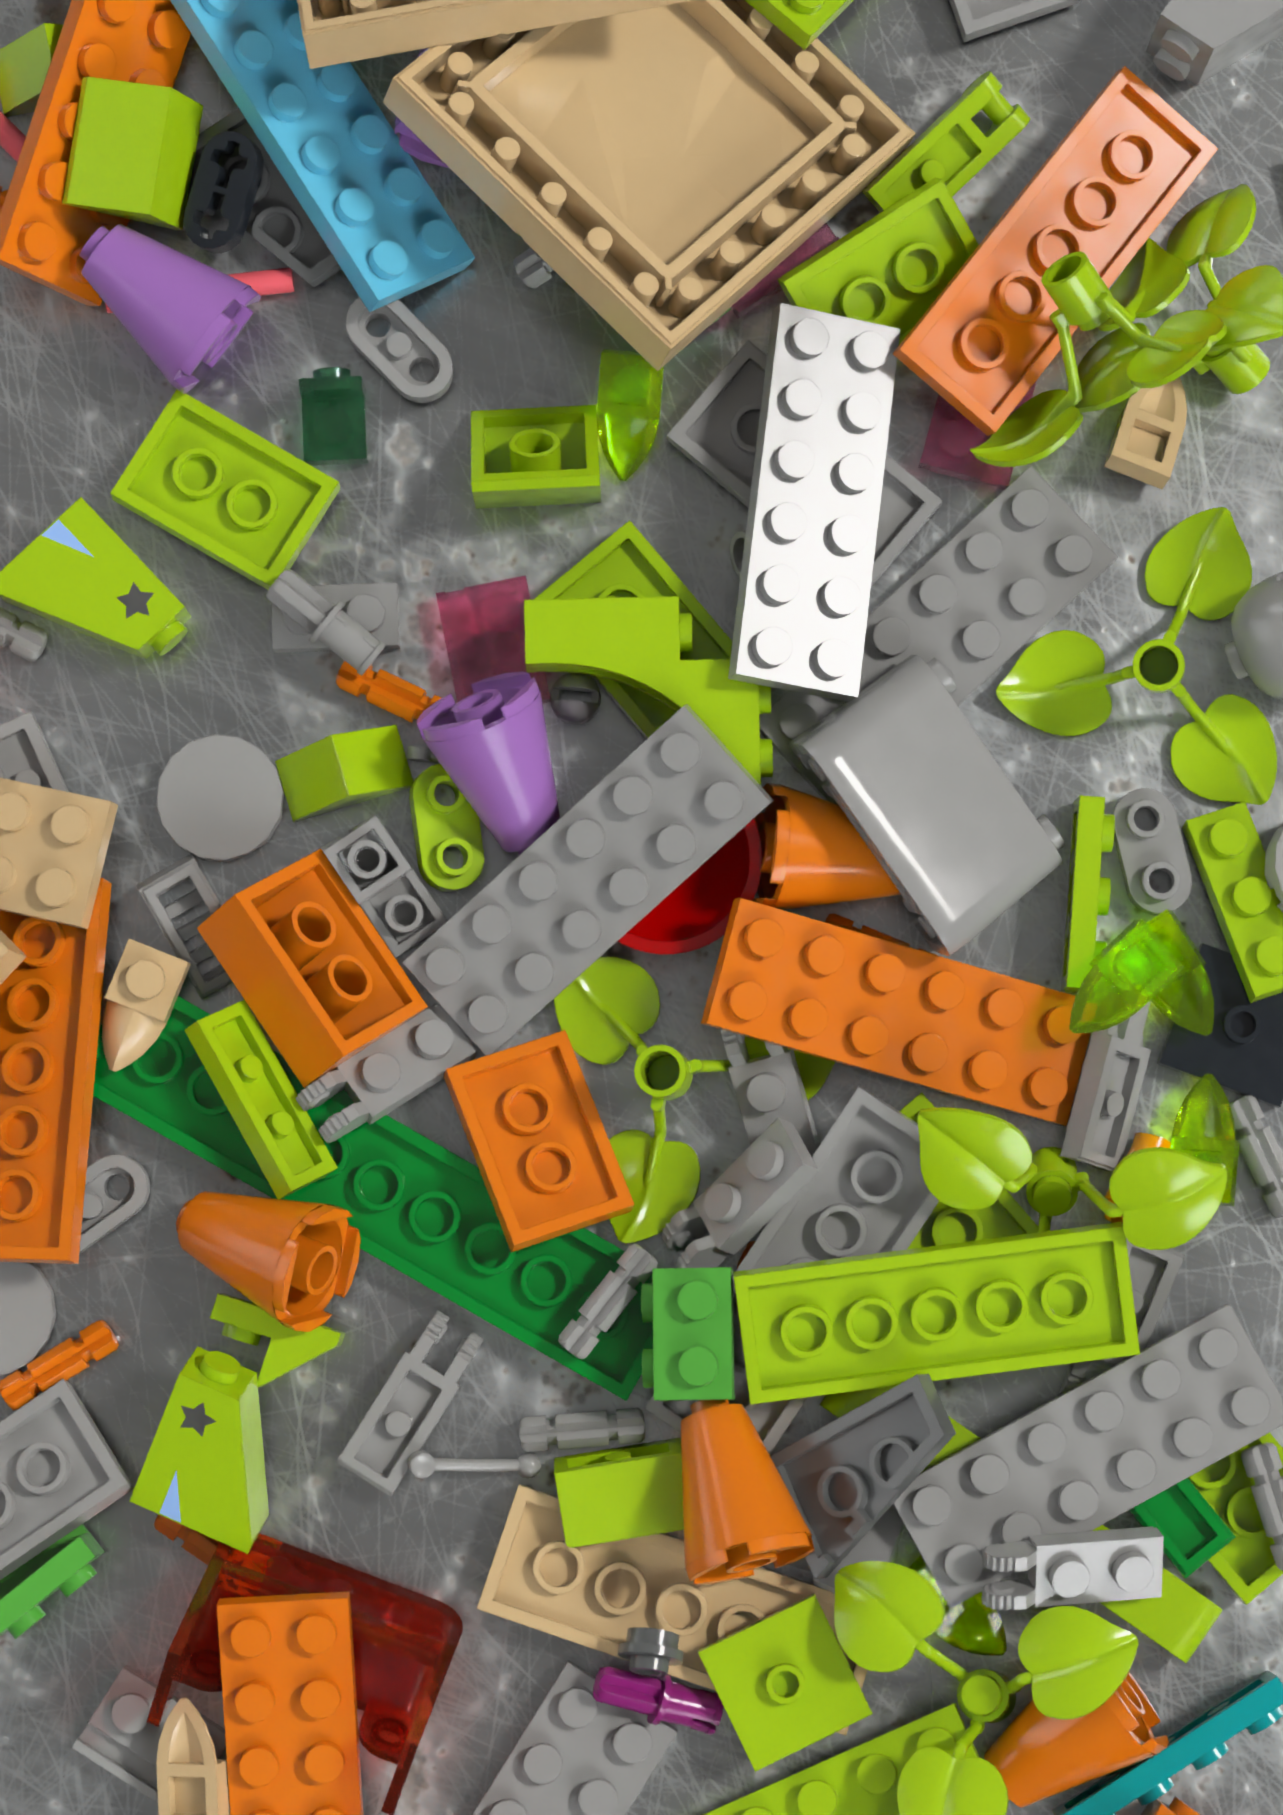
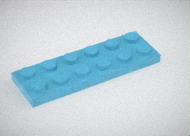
[170,0,475,312]

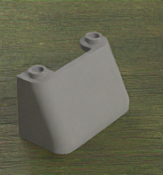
[787,655,1065,956]

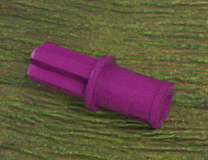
[592,1666,724,1735]

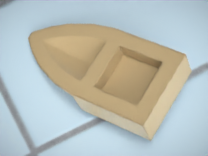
[1104,377,1187,489]
[102,939,191,1072]
[156,1697,229,1815]

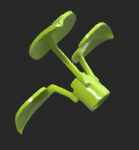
[1075,184,1283,413]
[970,238,1227,467]
[996,507,1277,805]
[554,957,836,1244]
[918,1107,1227,1250]
[834,1561,1139,1815]

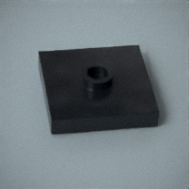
[1157,943,1283,1108]

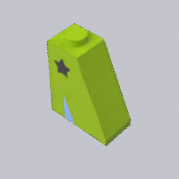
[0,497,192,659]
[129,1346,269,1554]

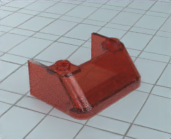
[146,1533,463,1815]

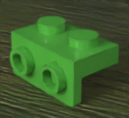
[641,1267,735,1402]
[0,1524,105,1639]

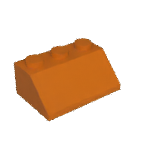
[197,849,428,1088]

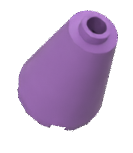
[79,224,261,394]
[416,671,560,855]

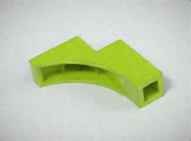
[524,596,773,785]

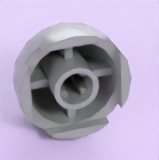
[1224,571,1283,700]

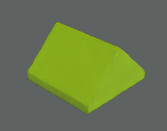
[62,77,203,231]
[471,405,601,509]

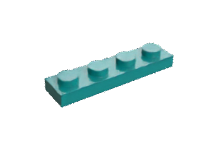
[1051,1671,1283,1815]

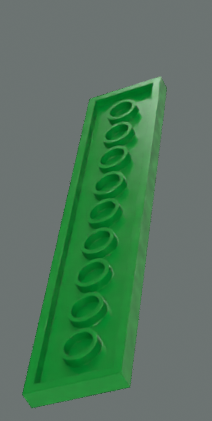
[93,996,653,1401]

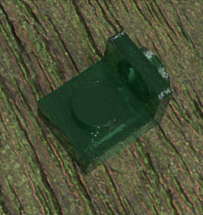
[298,367,368,466]

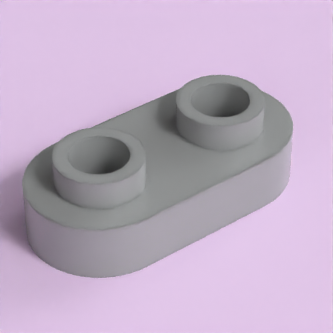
[346,297,454,403]
[1112,788,1192,916]
[79,1155,150,1254]

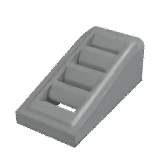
[136,854,232,1000]

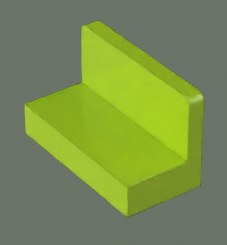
[554,1438,684,1548]

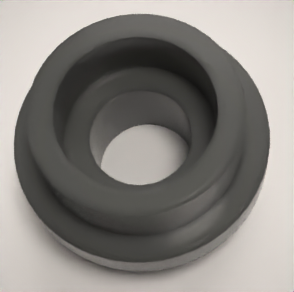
[618,1627,684,1676]

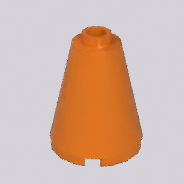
[753,783,901,910]
[176,1191,361,1332]
[680,1400,814,1585]
[984,1672,1169,1808]

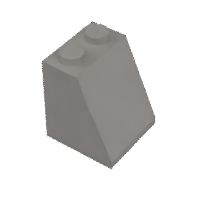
[1146,0,1283,86]

